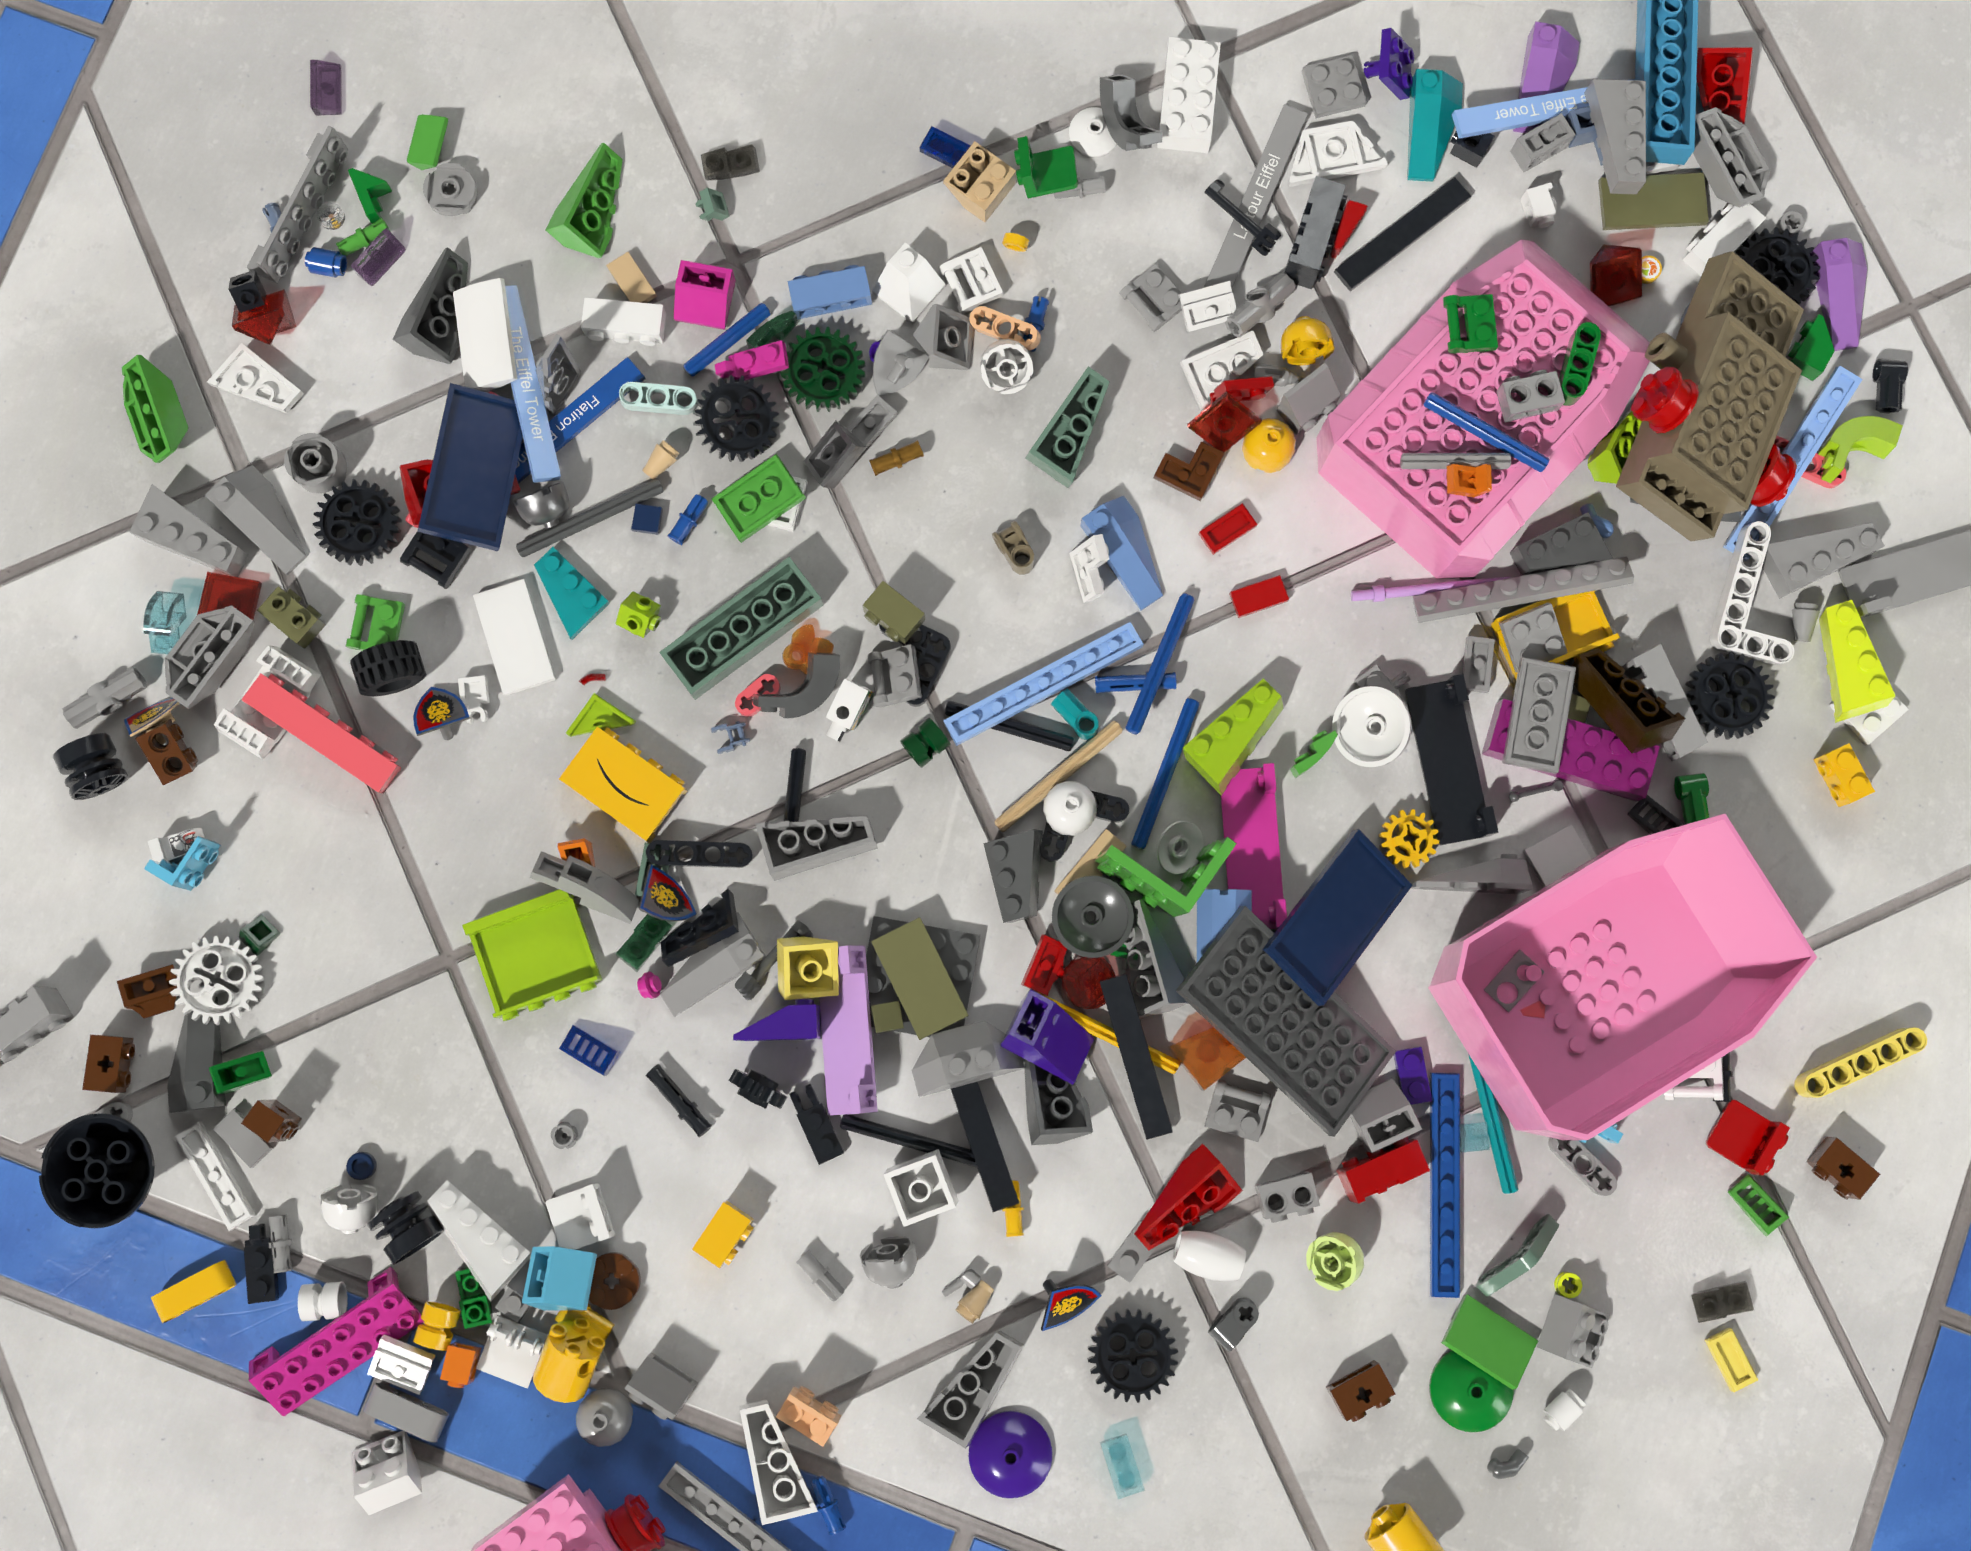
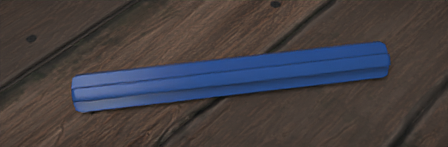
[1424,392,1550,472]

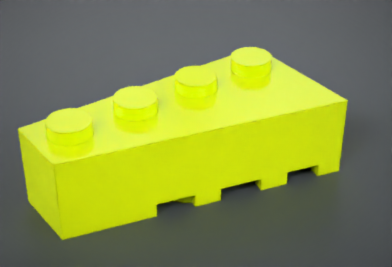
[1819,600,1896,723]

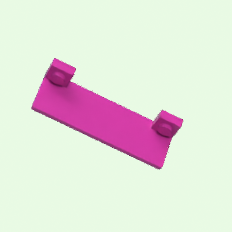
[1220,763,1287,929]
[249,1267,424,1416]

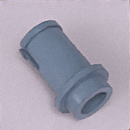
[262,203,282,233]

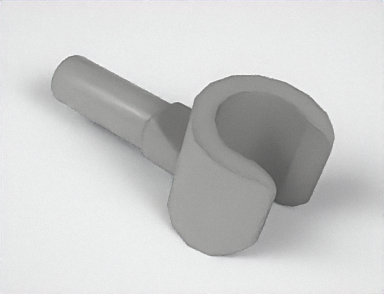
[942,1269,981,1297]

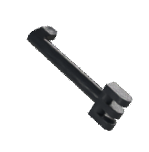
[1204,179,1281,256]

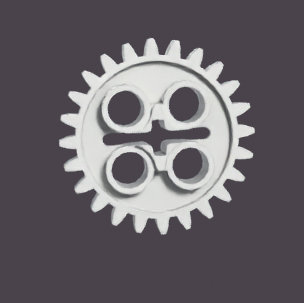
[169,936,264,1025]

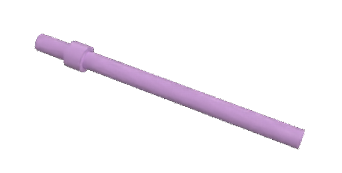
[1351,576,1510,602]

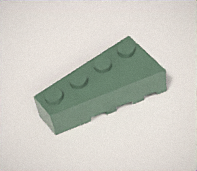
[1025,366,1110,488]

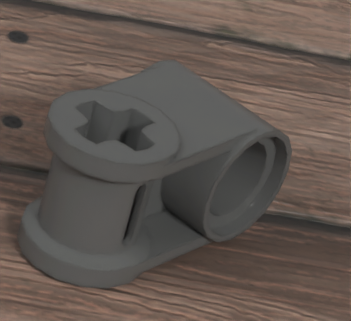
[1208,1297,1259,1352]

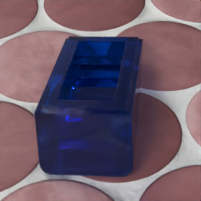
[559,1025,620,1076]

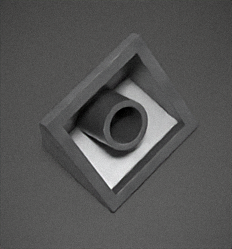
[803,420,867,488]

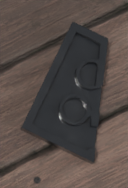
[660,889,739,967]

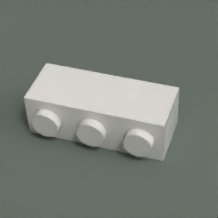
[1683,204,1766,277]
[581,297,667,346]

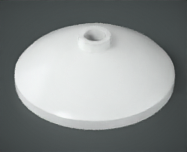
[1332,686,1412,767]

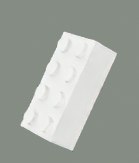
[1157,37,1221,153]

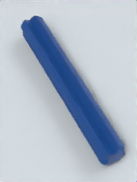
[683,303,771,377]

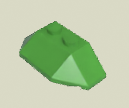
[122,355,189,463]

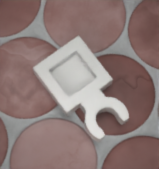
[458,675,490,724]

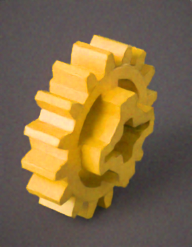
[1379,809,1439,868]

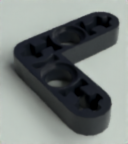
[879,624,951,707]
[1040,790,1129,862]

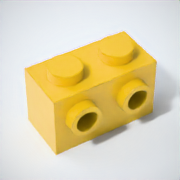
[1813,743,1875,807]
[692,1200,754,1268]

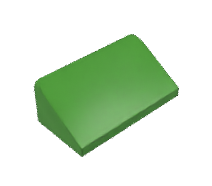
[407,114,448,170]

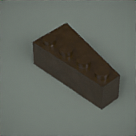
[1572,648,1686,754]

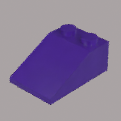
[733,999,821,1041]

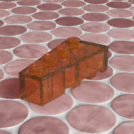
[1168,1027,1246,1090]

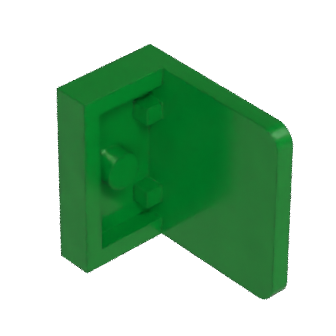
[1014,136,1078,199]

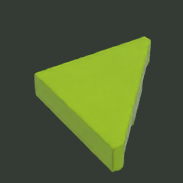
[566,693,636,737]

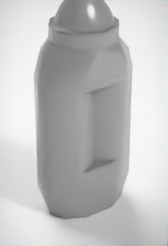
[1254,364,1304,387]

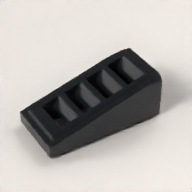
[1628,795,1686,835]

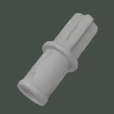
[1054,176,1106,199]
[796,1250,844,1301]

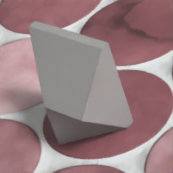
[913,304,973,370]

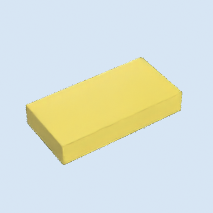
[1705,1328,1758,1392]

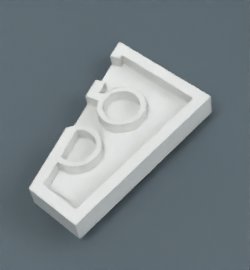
[1180,331,1264,411]
[207,343,304,413]

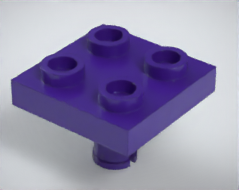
[1364,28,1414,100]

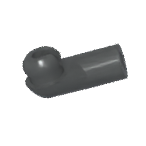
[1487,1448,1529,1479]

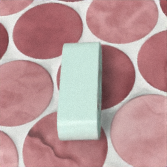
[619,382,697,415]

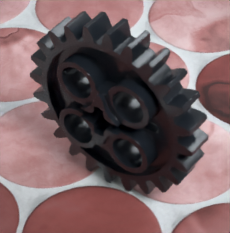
[1736,227,1820,305]
[693,375,779,462]
[313,479,402,566]
[1685,652,1775,740]
[1087,1309,1178,1403]

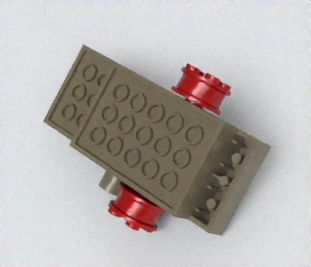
[1616,251,1804,542]

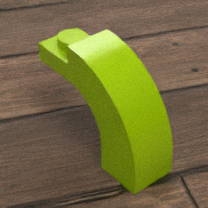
[1818,416,1903,483]

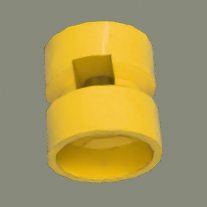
[413,1301,461,1351]

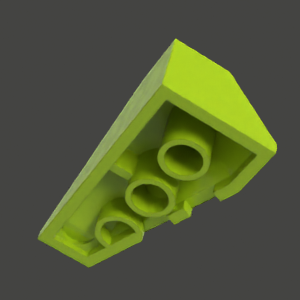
[1588,409,1642,484]

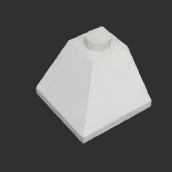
[872,243,946,324]

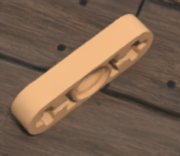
[969,306,1041,350]

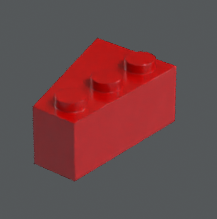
[1336,1136,1430,1204]

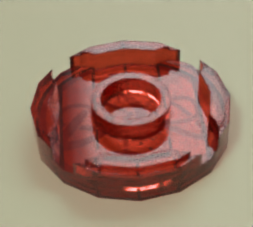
[1062,956,1116,1009]

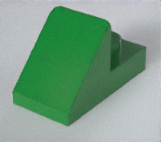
[348,168,392,223]
[209,1051,272,1094]

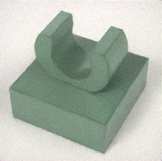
[696,188,730,221]

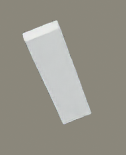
[174,1121,256,1231]

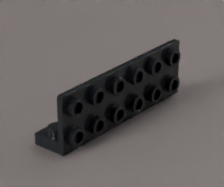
[1405,674,1499,846]

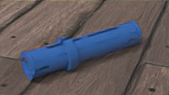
[1095,671,1176,693]

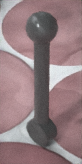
[1509,780,1564,802]

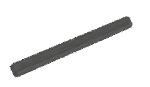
[516,479,664,557]

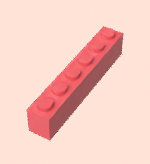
[241,673,402,794]

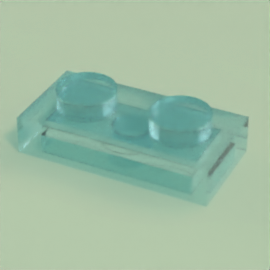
[1100,1434,1145,1499]

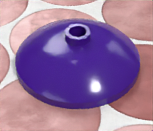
[968,1411,1052,1498]

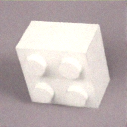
[884,1149,958,1227]

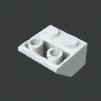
[352,1431,422,1515]

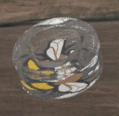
[317,202,345,230]

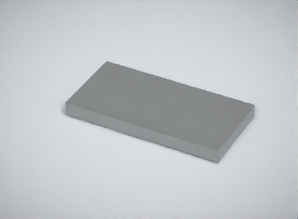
[1502,657,1576,774]

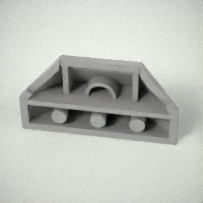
[1693,107,1770,208]
[165,606,255,709]
[912,1020,1025,1097]

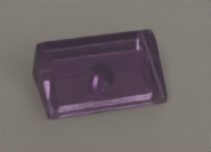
[310,60,342,116]
[351,228,406,286]

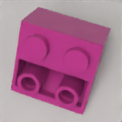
[674,260,736,330]

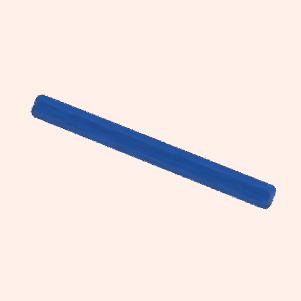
[1125,593,1195,735]
[1131,698,1199,849]

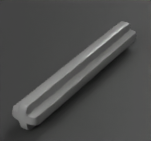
[1400,453,1511,469]

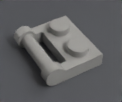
[1120,264,1182,332]
[867,644,922,707]
[1204,1079,1271,1142]

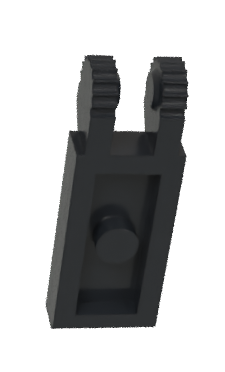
[789,1084,844,1165]

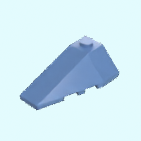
[1080,496,1163,611]

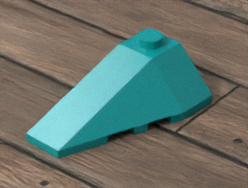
[1407,69,1463,182]

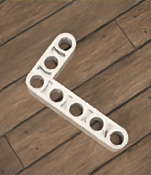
[1710,521,1794,664]

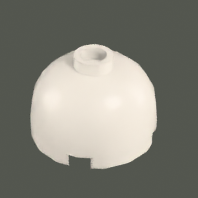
[980,339,1033,394]
[1043,781,1097,836]
[320,1183,378,1234]

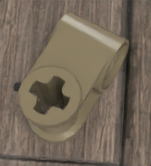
[992,521,1034,575]

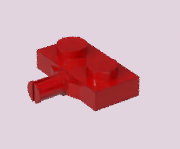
[1021,934,1077,996]

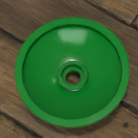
[1429,1350,1514,1432]

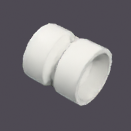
[298,1282,348,1322]

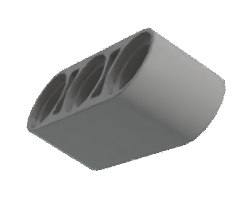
[363,1383,449,1442]

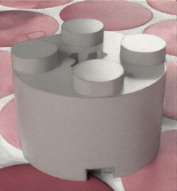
[284,433,347,493]

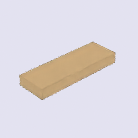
[1054,829,1127,894]

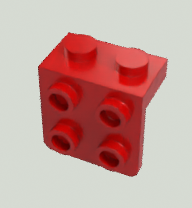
[1706,1100,1790,1176]

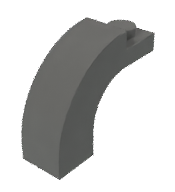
[1100,74,1162,151]
[753,652,840,718]

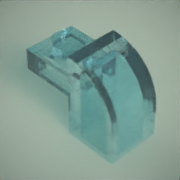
[143,591,187,654]

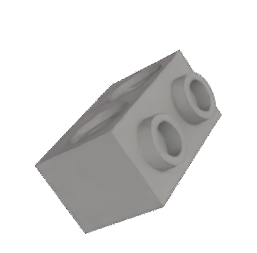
[1510,113,1576,172]
[1496,370,1565,422]
[1484,950,1544,1012]
[1255,1172,1320,1223]

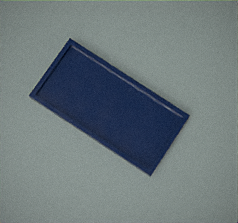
[417,383,523,551]
[1263,829,1413,1006]

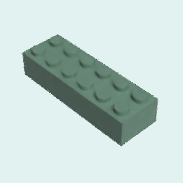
[659,557,824,700]

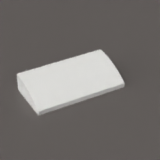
[453,278,517,393]

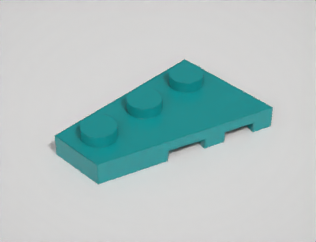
[534,547,610,640]

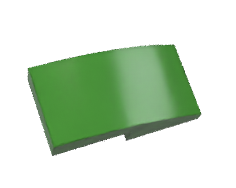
[1290,730,1338,778]

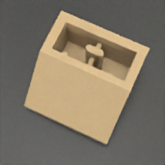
[943,141,1016,222]

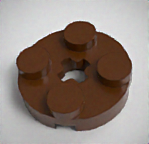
[589,1252,641,1310]

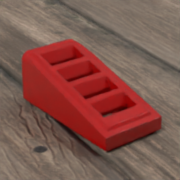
[1330,200,1368,259]

